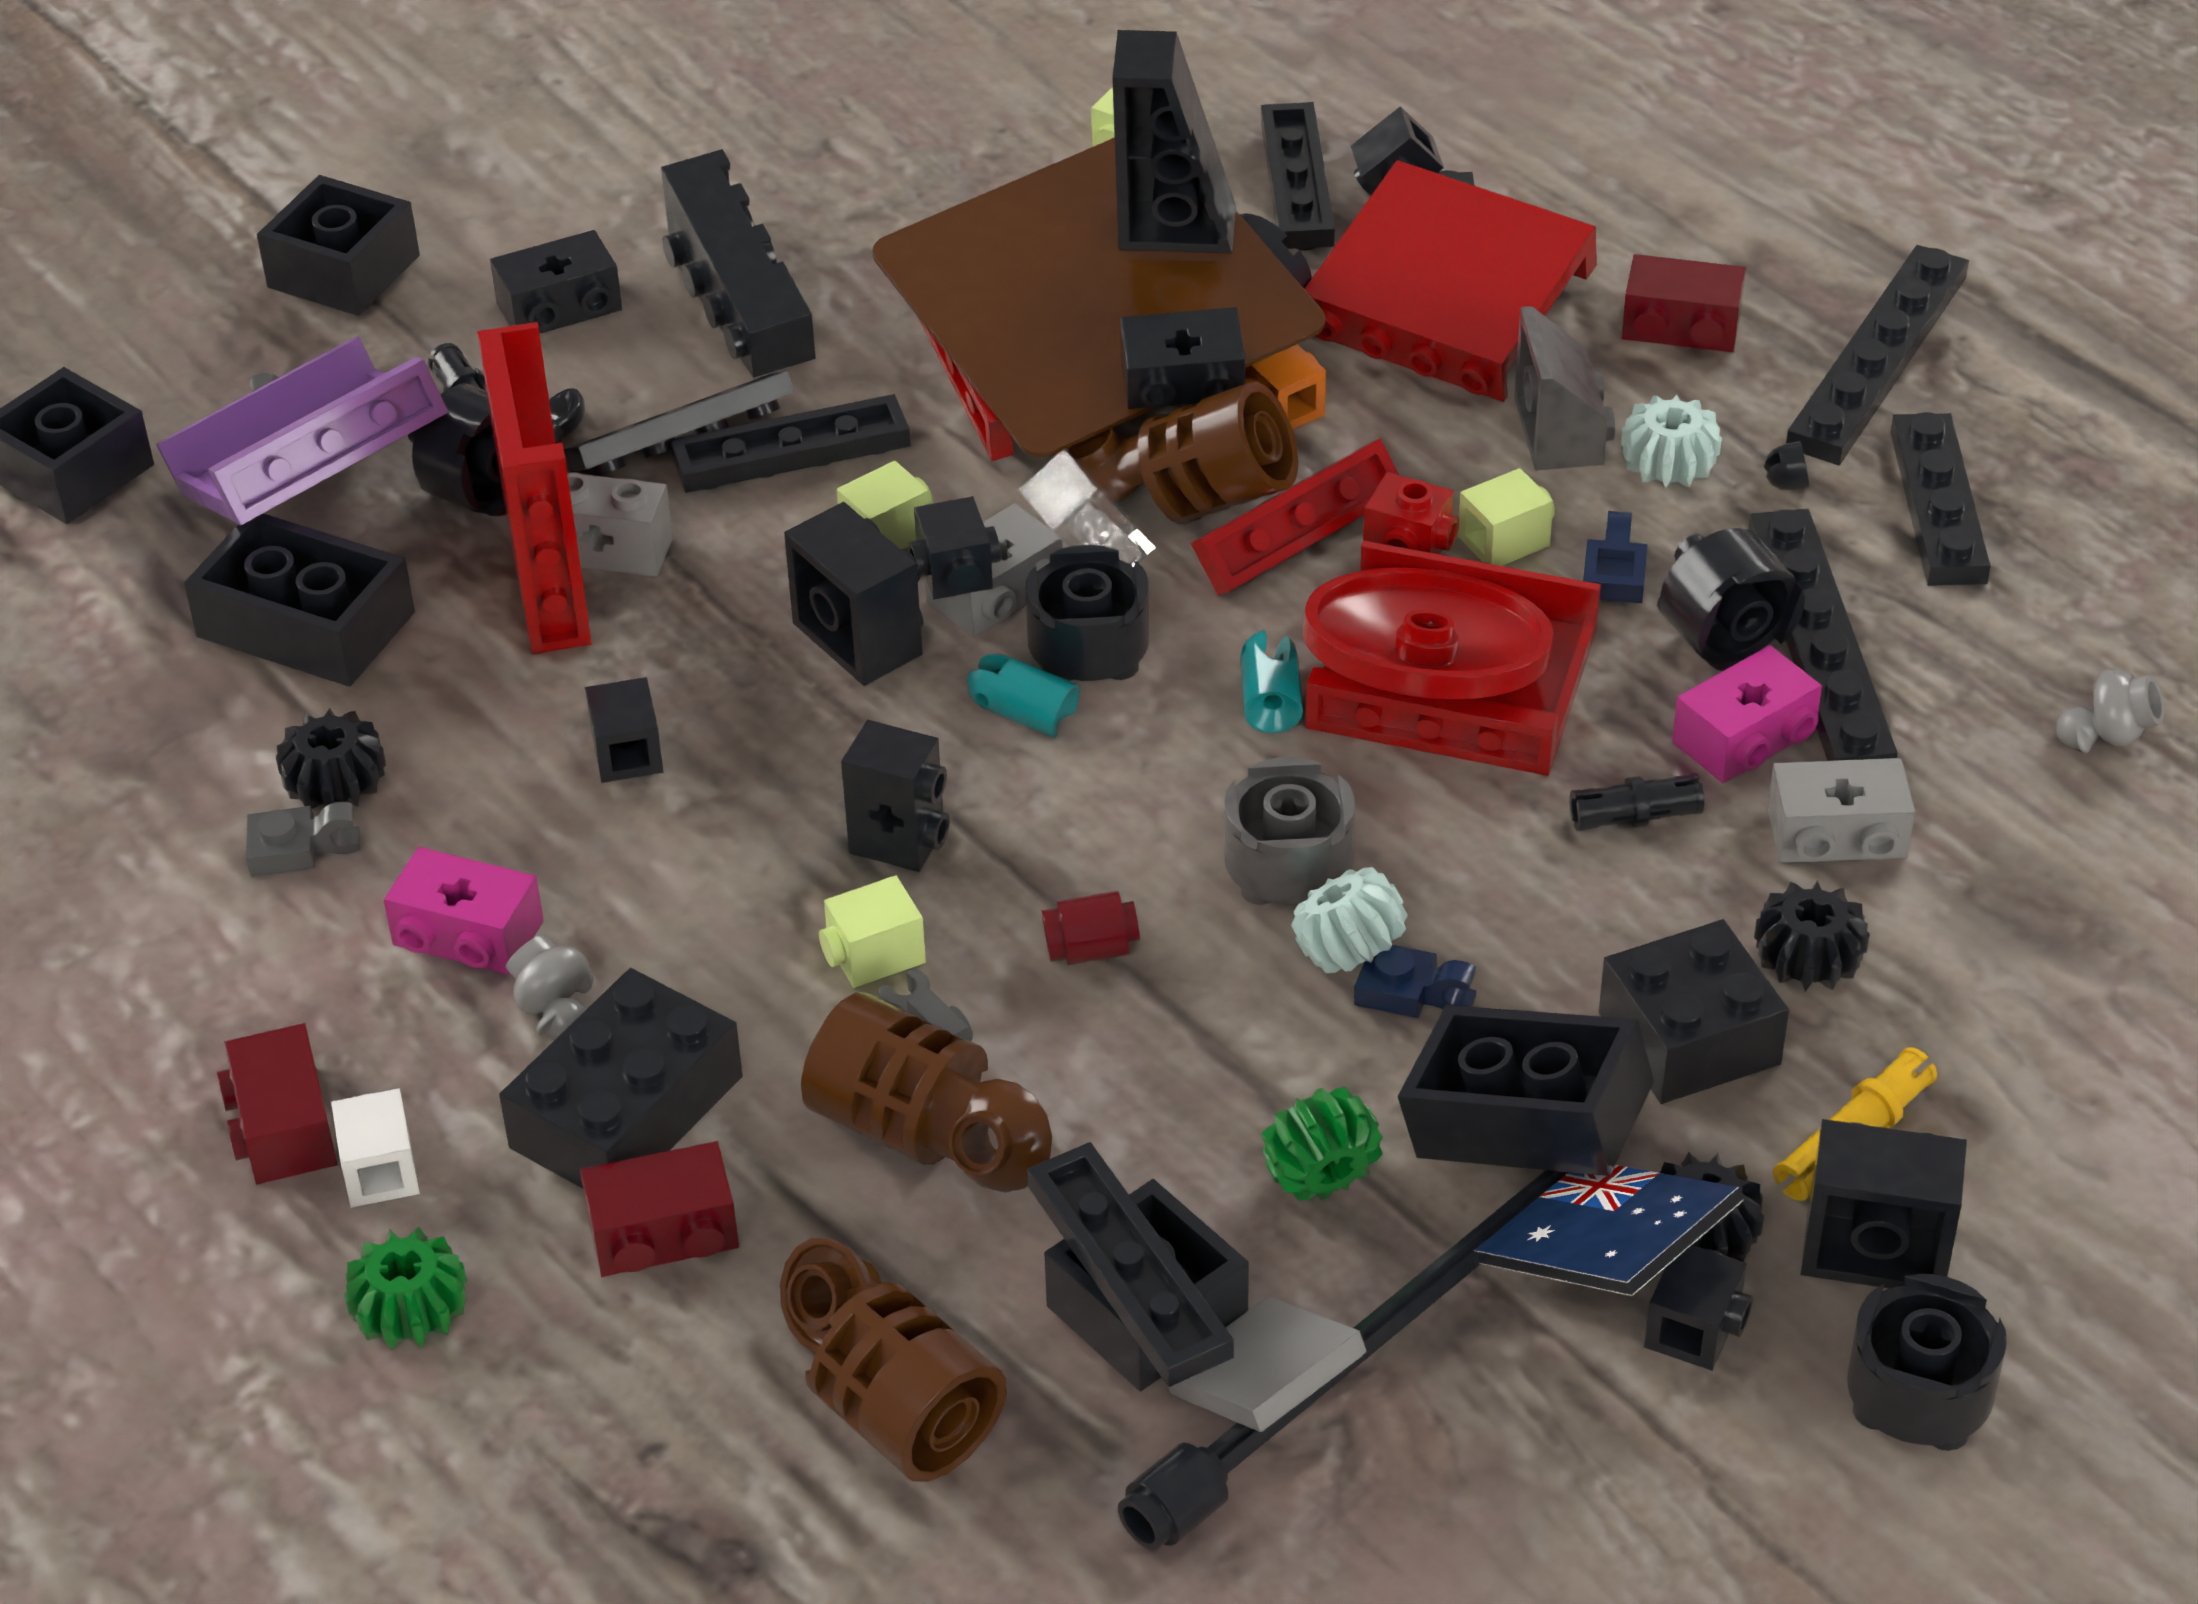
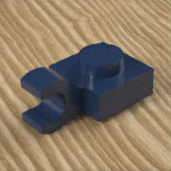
[1583,511,1648,603]
[1354,945,1476,1018]

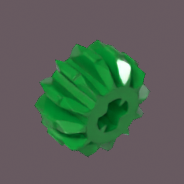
[1261,1087,1383,1201]
[344,1227,467,1350]

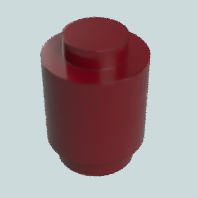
[1041,890,1140,966]

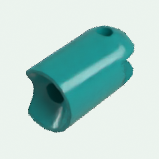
[1240,630,1303,733]
[966,653,1080,738]

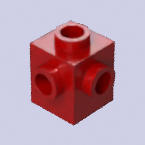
[1363,472,1459,555]

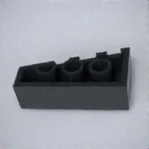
[1112,30,1236,253]
[661,149,816,378]

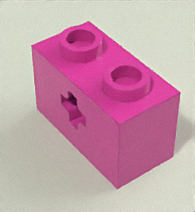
[1672,645,1822,784]
[383,846,544,975]

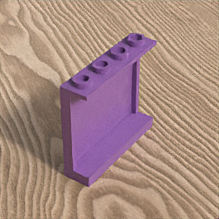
[156,336,449,525]

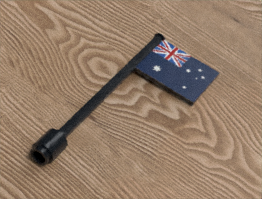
[1117,1165,1743,1550]

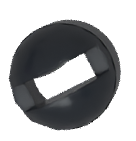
[1764,441,1809,490]

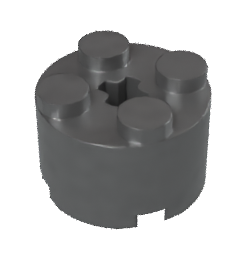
[1224,757,1355,905]

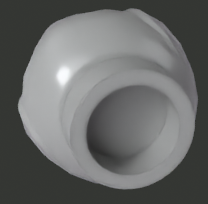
[2056,668,2164,753]
[506,933,594,1040]

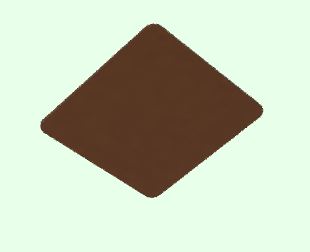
[872,137,1325,457]

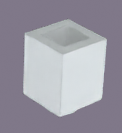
[331,1088,420,1208]

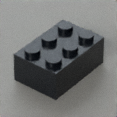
[184,513,415,687]
[499,967,743,1189]
[1397,1005,1654,1176]

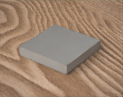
[1167,1296,1367,1432]

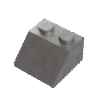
[1514,306,1615,471]

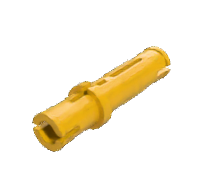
[1772,1047,1937,1201]

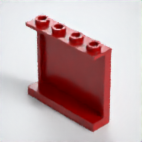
[1304,160,1597,402]
[477,322,592,654]
[1306,540,1601,776]

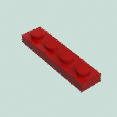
[1190,438,1399,596]

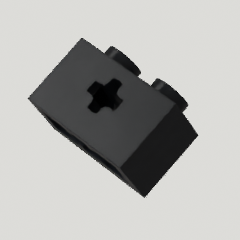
[490,230,623,333]
[1120,307,1246,409]
[841,719,950,872]

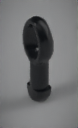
[549,388,585,443]

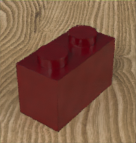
[1621,254,1746,352]
[217,1023,338,1185]
[580,1141,739,1277]

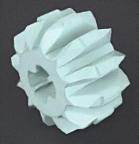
[1621,394,1722,489]
[1291,867,1408,973]

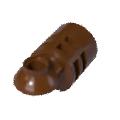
[1068,382,1299,524]
[801,992,1052,1193]
[780,1238,1007,1482]

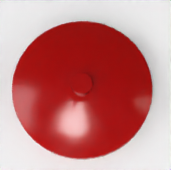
[1303,567,1554,699]

